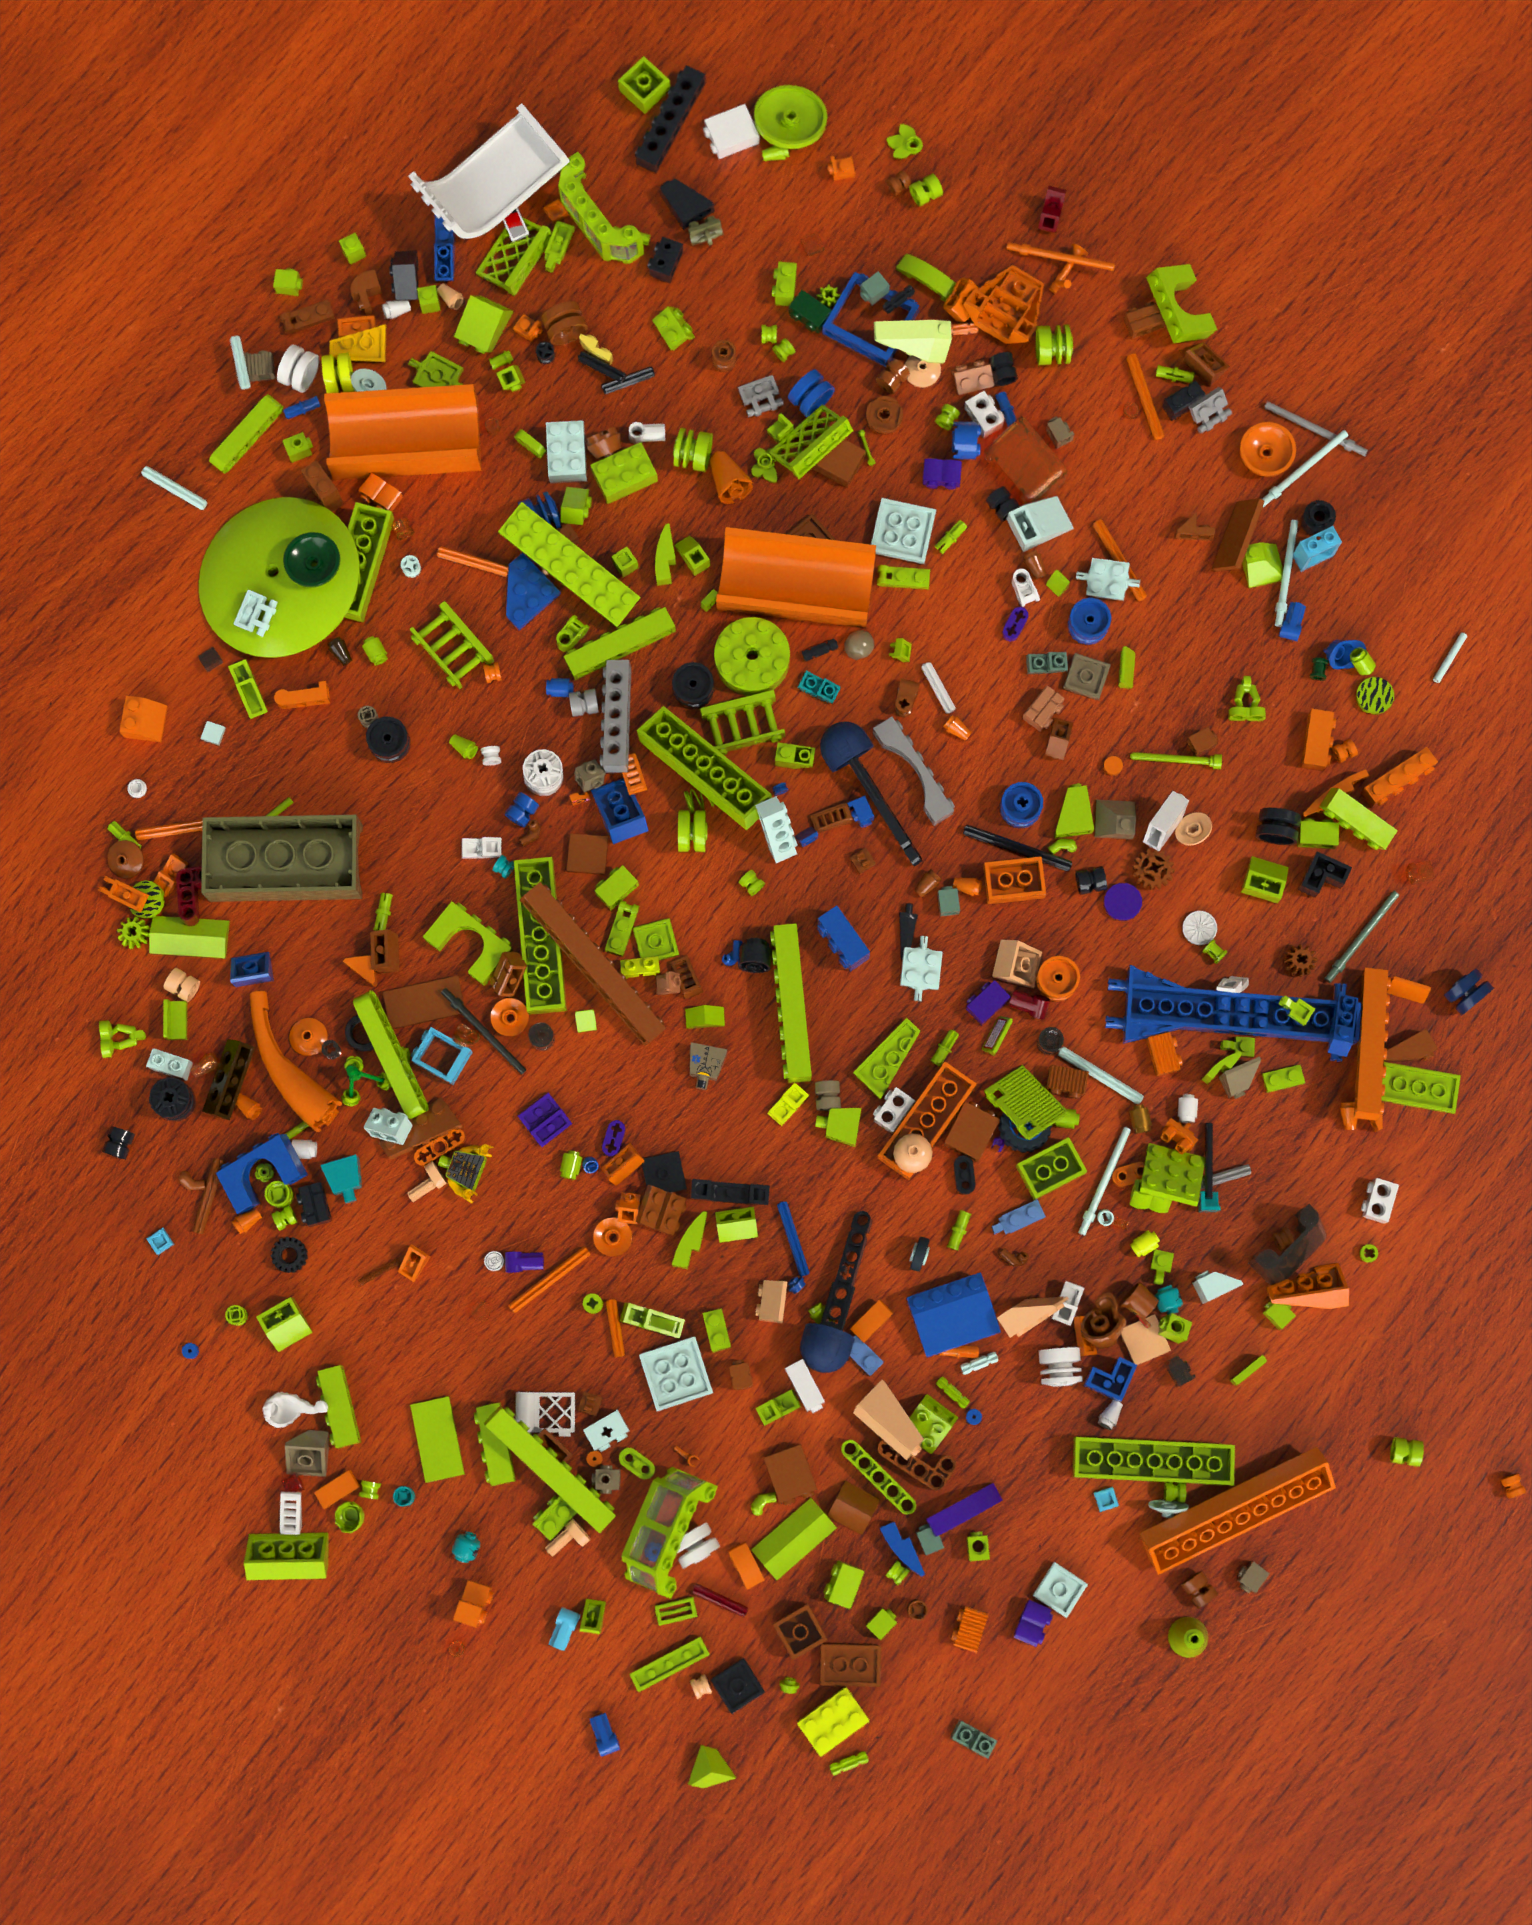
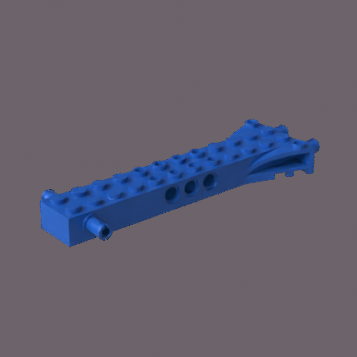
[1105,965,1361,1061]

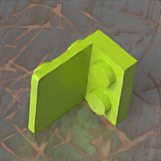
[909,1394,959,1454]

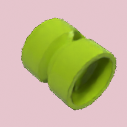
[909,173,943,207]
[265,1181,294,1208]
[1390,1437,1424,1467]

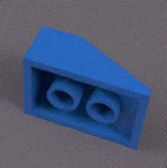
[591,778,649,844]

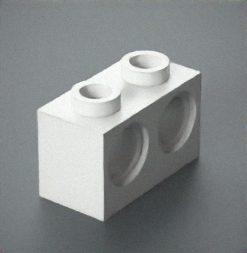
[964,391,1005,438]
[873,1087,915,1134]
[1361,1178,1399,1224]

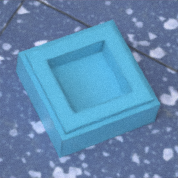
[147,1228,174,1255]
[1094,1487,1119,1512]

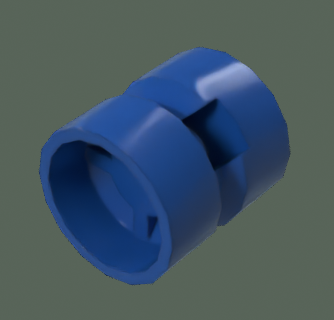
[504,792,539,828]

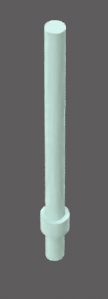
[1262,430,1348,507]
[1275,520,1298,627]
[1078,1127,1131,1236]

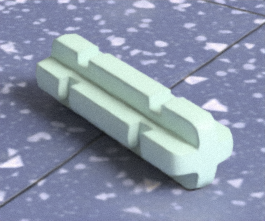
[960,1352,999,1375]

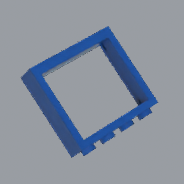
[822,272,919,367]

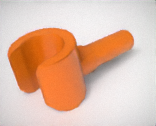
[674,1446,699,1467]

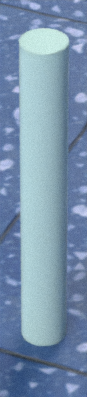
[1433,632,1467,683]

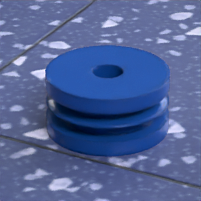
[772,782,789,796]
[182,1343,199,1359]
[966,1409,982,1425]

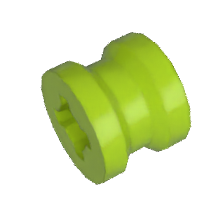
[762,325,777,343]
[772,338,795,362]
[583,1294,603,1314]
[359,1480,381,1500]
[885,1560,910,1586]

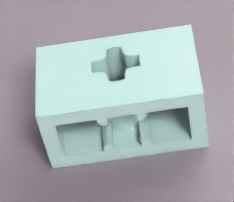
[146,1048,193,1081]
[583,1410,630,1452]

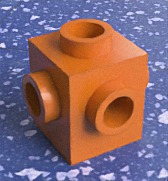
[615,1192,642,1224]

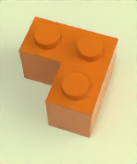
[453,1580,494,1627]

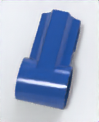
[1279,602,1306,642]
[590,1712,620,1757]

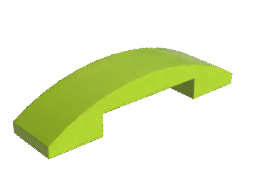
[896,254,956,301]

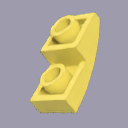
[579,334,613,365]

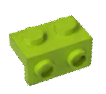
[652,306,695,350]

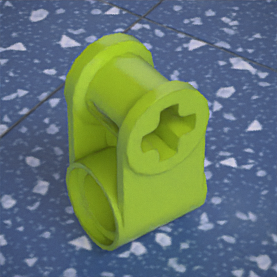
[556,615,590,652]

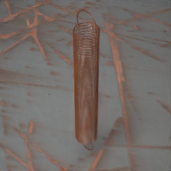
[354,1256,405,1287]

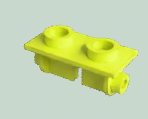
[620,956,660,979]

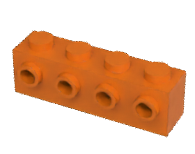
[1361,747,1438,808]

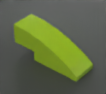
[655,524,676,586]
[228,659,268,719]
[672,1211,707,1269]
[619,1302,685,1339]

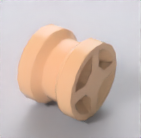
[690,1674,712,1699]

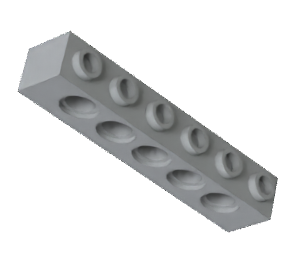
[600,660,631,773]

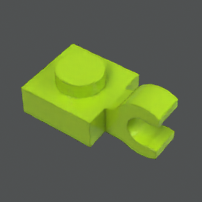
[1278,996,1315,1026]
[1220,1036,1255,1058]
[1150,1249,1174,1285]

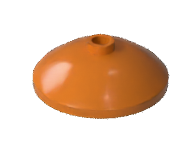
[1240,422,1296,477]

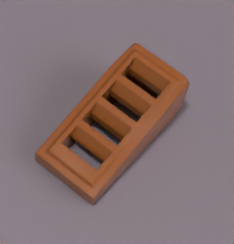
[810,802,852,833]
[670,955,703,999]

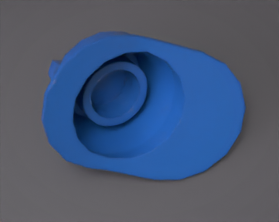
[1323,639,1366,669]

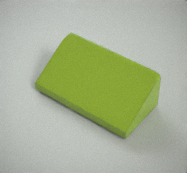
[1118,646,1135,689]

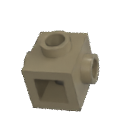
[575,759,605,792]
[592,1465,621,1494]

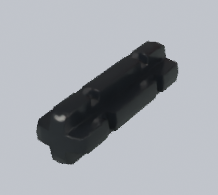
[882,285,915,314]
[802,639,838,661]

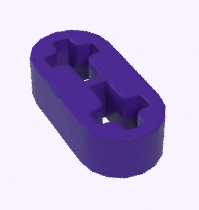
[1002,607,1029,642]
[602,1120,626,1157]

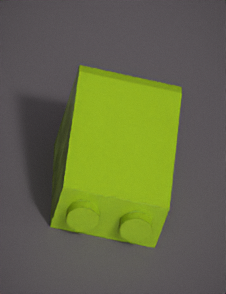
[454,295,513,354]

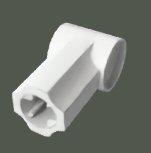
[628,422,665,444]

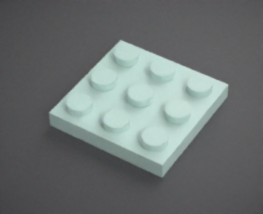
[871,498,936,564]
[639,1337,713,1412]

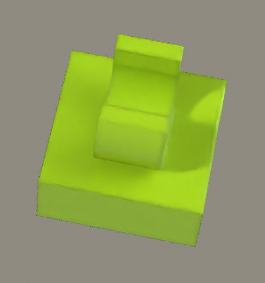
[889,638,912,662]

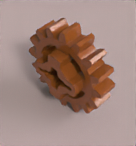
[1133,849,1175,890]

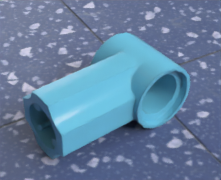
[548,1607,581,1651]

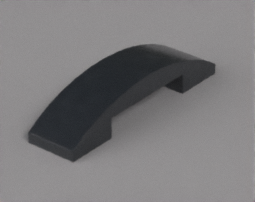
[691,1179,770,1205]

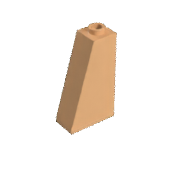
[853,1380,924,1460]

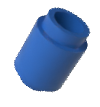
[546,678,574,697]

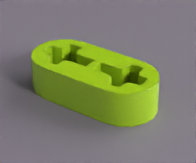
[514,429,547,459]

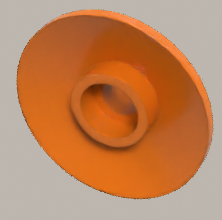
[490,998,529,1036]
[289,1018,328,1056]
[593,1217,632,1257]

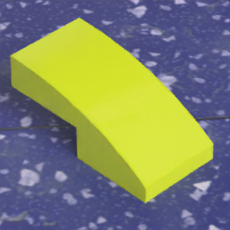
[767,1083,809,1126]

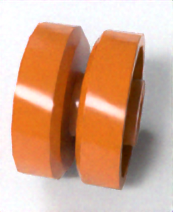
[1036,956,1080,1002]

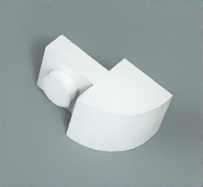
[1052,1281,1084,1326]

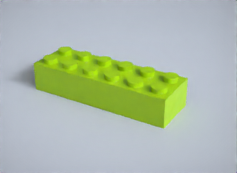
[344,502,395,623]

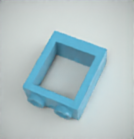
[1293,526,1342,572]
[411,1027,473,1085]

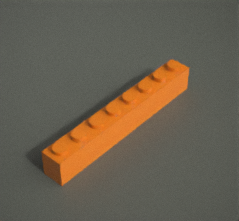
[1354,968,1391,1121]

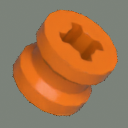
[483,662,502,683]

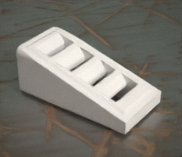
[280,1492,302,1535]

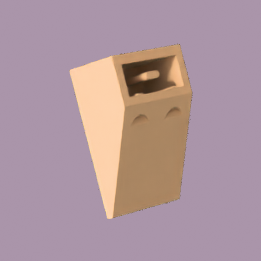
[997,1297,1068,1338]

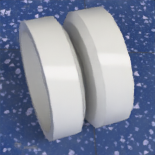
[277,344,319,393]
[677,1522,721,1569]

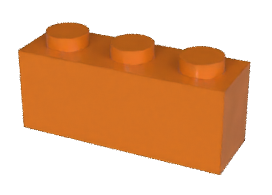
[1301,709,1336,771]

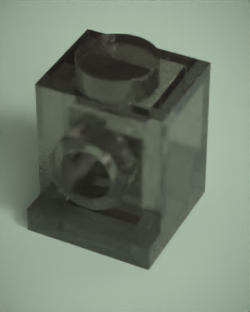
[1165,1355,1196,1387]

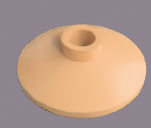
[905,355,941,388]
[1175,812,1212,845]

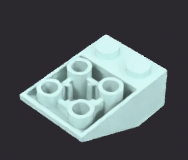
[1007,496,1074,552]

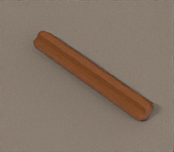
[193,1158,224,1234]

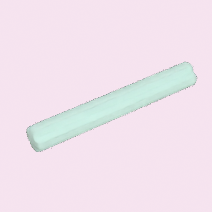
[142,466,207,510]

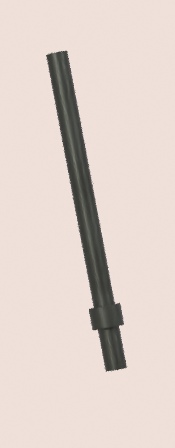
[441,988,527,1075]

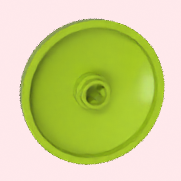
[754,85,827,149]

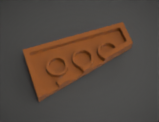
[379,1097,463,1160]

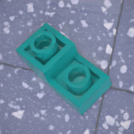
[797,670,841,704]

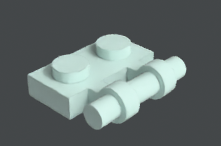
[233,590,278,637]

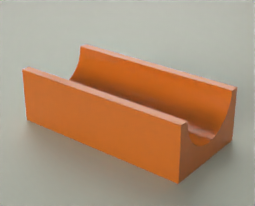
[324,384,482,480]
[716,527,876,628]

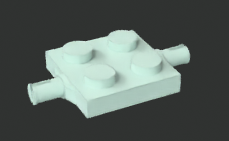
[1076,558,1140,601]
[900,936,943,1002]

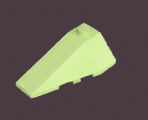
[874,320,952,364]

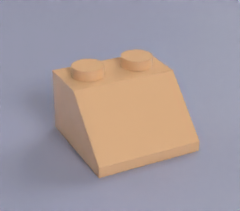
[992,940,1042,988]
[756,1280,787,1323]

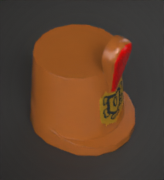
[1118,1281,1159,1328]

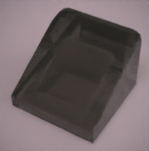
[197,647,224,672]

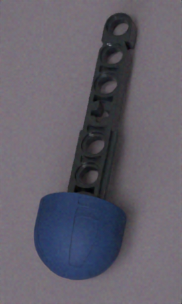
[820,722,923,866]
[800,1211,872,1373]

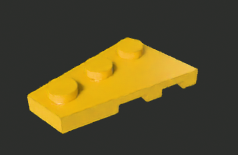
[329,324,386,362]

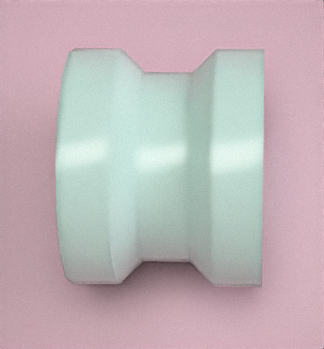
[401,555,421,578]

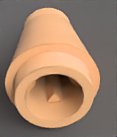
[437,284,464,310]

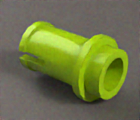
[489,350,514,370]

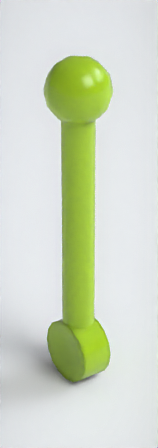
[858,430,875,466]

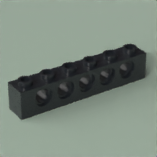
[635,65,706,173]

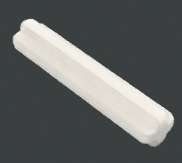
[921,662,955,714]

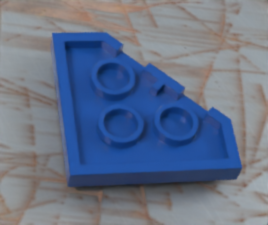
[506,552,561,631]

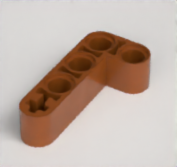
[877,1440,956,1490]

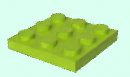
[1139,1143,1205,1207]

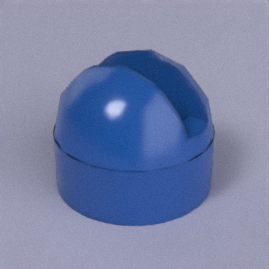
[582,1156,599,1173]

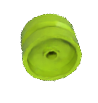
[678,810,708,852]

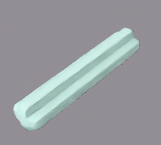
[230,336,250,389]

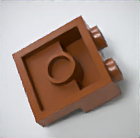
[635,1185,686,1236]

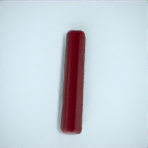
[692,1584,748,1617]

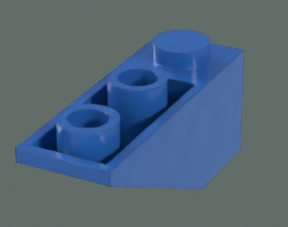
[1328,994,1358,1057]

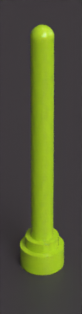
[1130,752,1222,770]

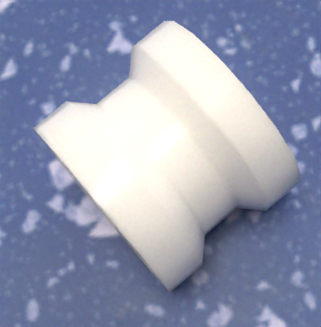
[481,746,501,766]

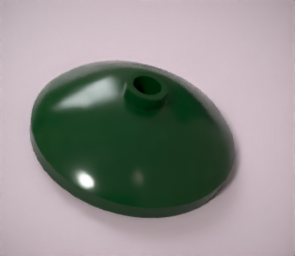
[283,532,341,587]

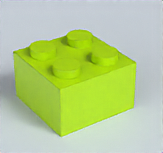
[618,56,670,114]

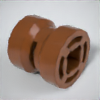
[886,170,911,196]
[907,1600,928,1621]

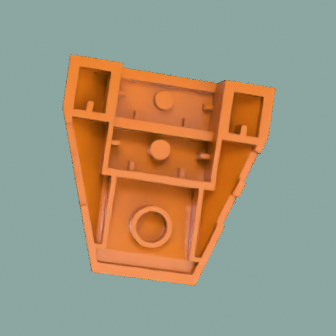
[964,265,1044,344]

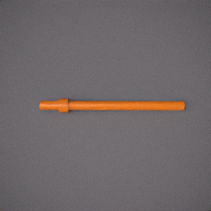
[1007,242,1115,271]

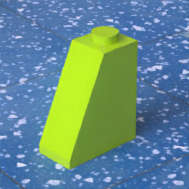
[1054,784,1094,839]

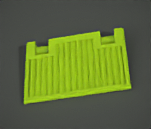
[984,1065,1069,1140]

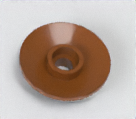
[108,840,144,878]

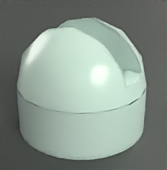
[1097,1209,1114,1226]

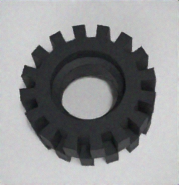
[271,1237,308,1273]

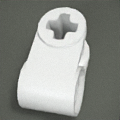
[1011,569,1040,607]

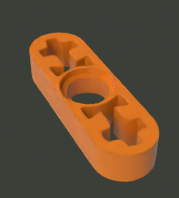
[414,1129,466,1166]

